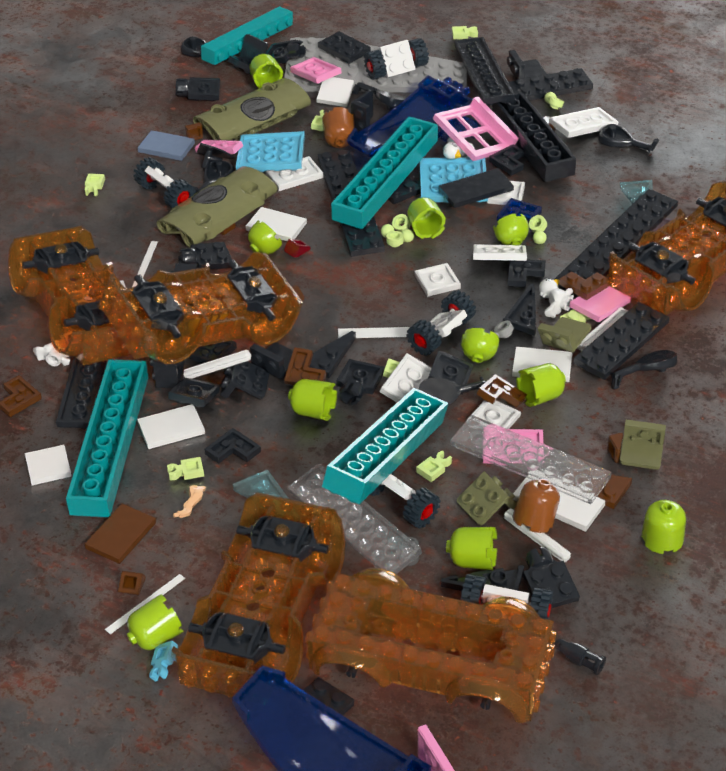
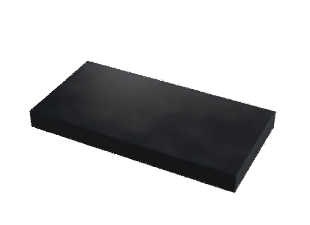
[439,168,514,208]

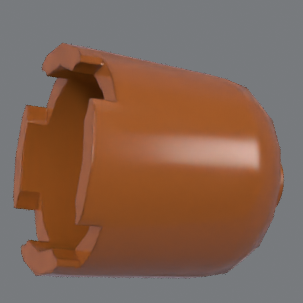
[322,107,354,148]
[512,479,560,533]

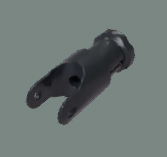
[554,639,606,675]

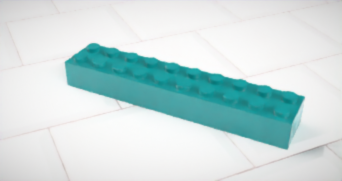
[331,117,438,229]
[66,359,148,517]
[322,388,448,505]

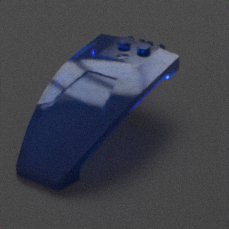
[347,75,473,157]
[232,666,431,771]

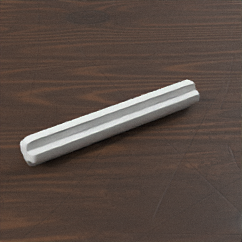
[183,350,251,379]
[504,509,571,563]

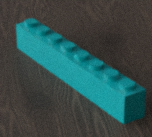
[201,6,293,65]

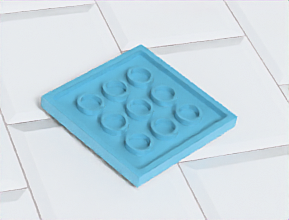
[236,131,305,172]
[420,158,488,203]

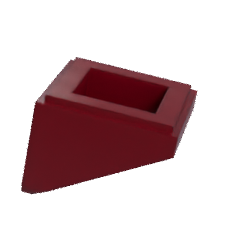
[284,239,311,258]

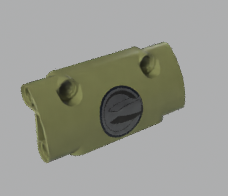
[193,78,311,141]
[157,166,277,248]

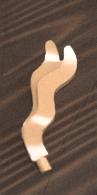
[173,485,206,518]

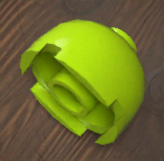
[493,214,529,245]
[248,220,282,255]
[461,328,499,363]

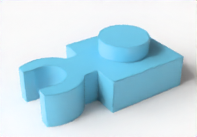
[149,641,178,682]

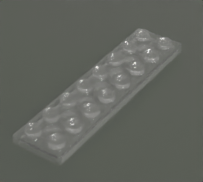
[450,415,611,504]
[288,463,422,579]

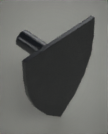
[197,143,235,169]

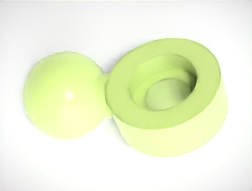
[544,92,564,110]
[392,214,414,242]
[529,215,547,244]
[381,224,404,247]

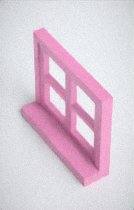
[433,97,519,161]

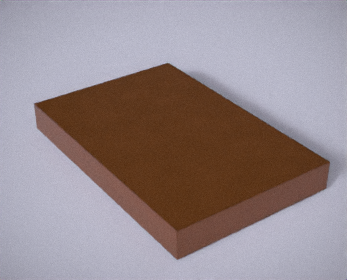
[85,504,156,564]

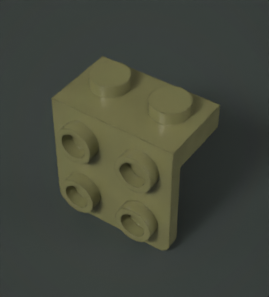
[538,317,592,353]
[620,419,666,470]
[457,471,517,525]

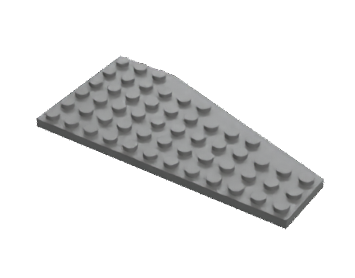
[284,37,467,93]

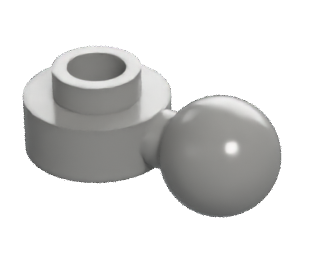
[489,320,514,338]

